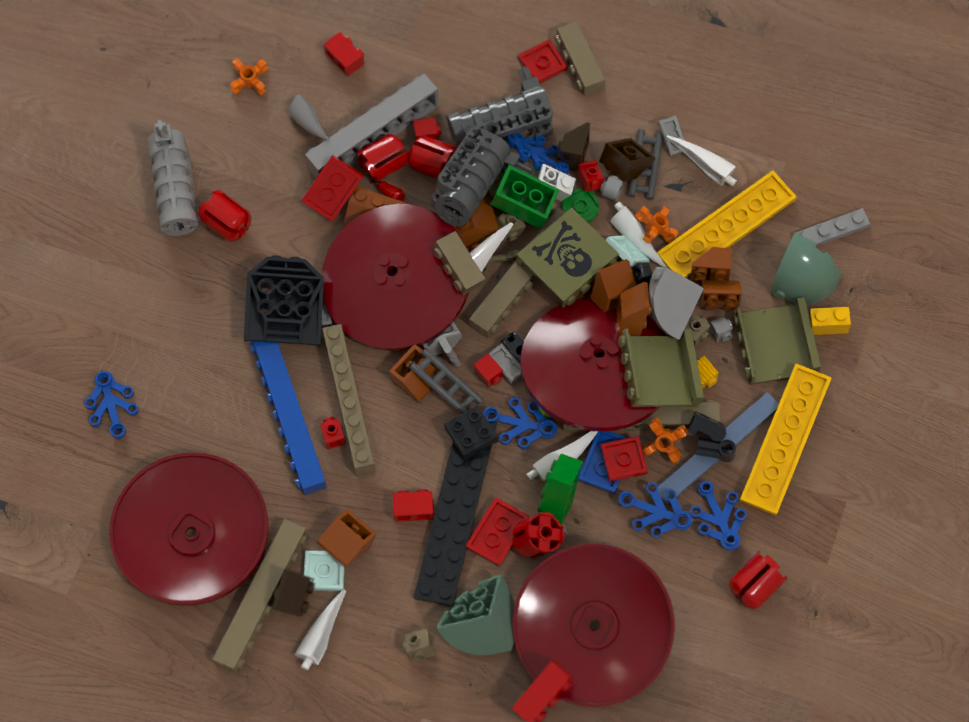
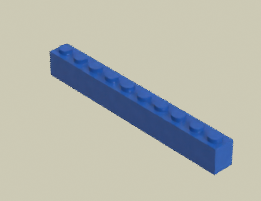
[250,312,327,495]

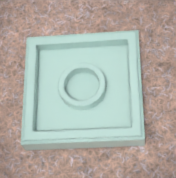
[606,236,650,267]
[304,551,345,591]

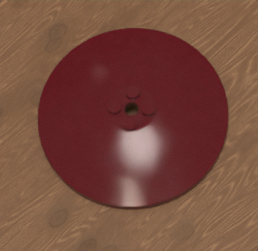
[322,204,469,351]
[520,299,666,432]
[109,452,269,606]
[513,544,675,707]

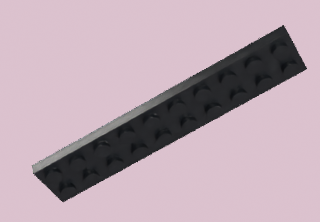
[414,422,497,607]

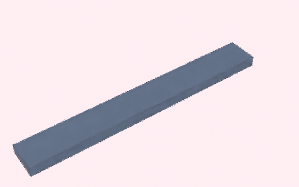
[654,392,779,506]

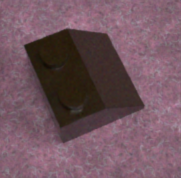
[557,122,590,172]
[599,138,655,182]
[272,570,316,616]

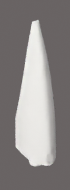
[666,135,737,187]
[610,202,668,268]
[470,222,514,272]
[526,431,597,485]
[295,589,346,670]

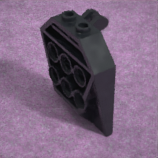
[244,255,324,346]

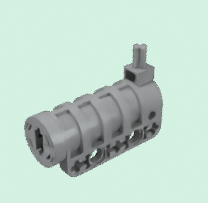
[147,120,199,236]

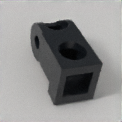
[633,262,653,288]
[500,332,524,363]
[687,411,726,441]

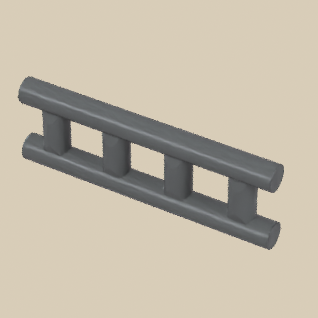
[628,129,663,200]
[409,348,483,414]

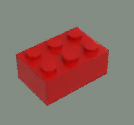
[512,661,574,722]

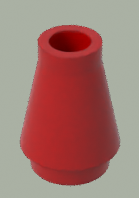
[378,181,405,202]

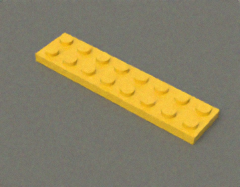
[657,170,797,278]
[740,364,832,516]

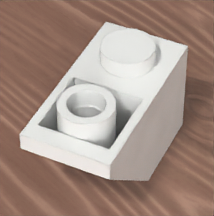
[538,164,576,201]

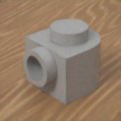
[600,176,624,202]
[709,317,733,343]

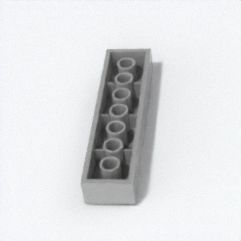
[305,73,439,179]

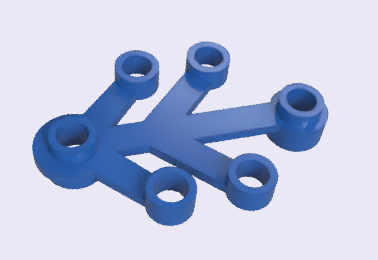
[507,133,569,175]
[84,371,139,439]
[483,397,557,450]
[690,481,747,551]
[619,482,692,538]

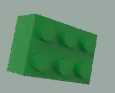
[490,165,560,229]
[537,454,583,526]

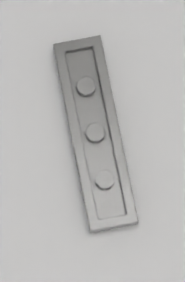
[796,208,870,247]

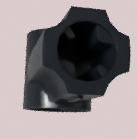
[696,437,736,463]

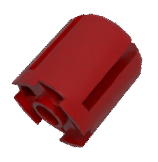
[355,134,408,184]
[408,136,458,179]
[197,190,252,242]
[512,513,565,559]
[729,551,787,609]

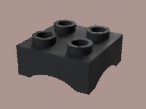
[444,405,498,460]

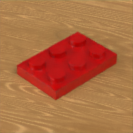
[301,155,363,221]
[466,497,530,567]

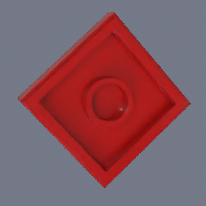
[518,40,568,84]
[600,436,648,482]

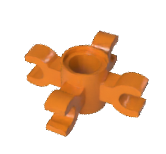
[229,58,269,96]
[634,206,679,244]
[643,417,688,463]

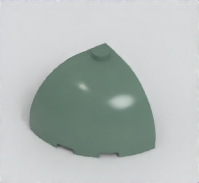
[771,232,842,305]
[437,575,514,655]

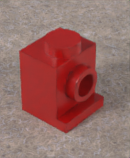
[577,160,604,192]
[320,417,346,450]

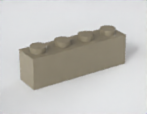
[555,21,605,96]

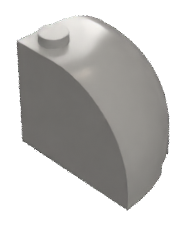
[648,267,704,340]

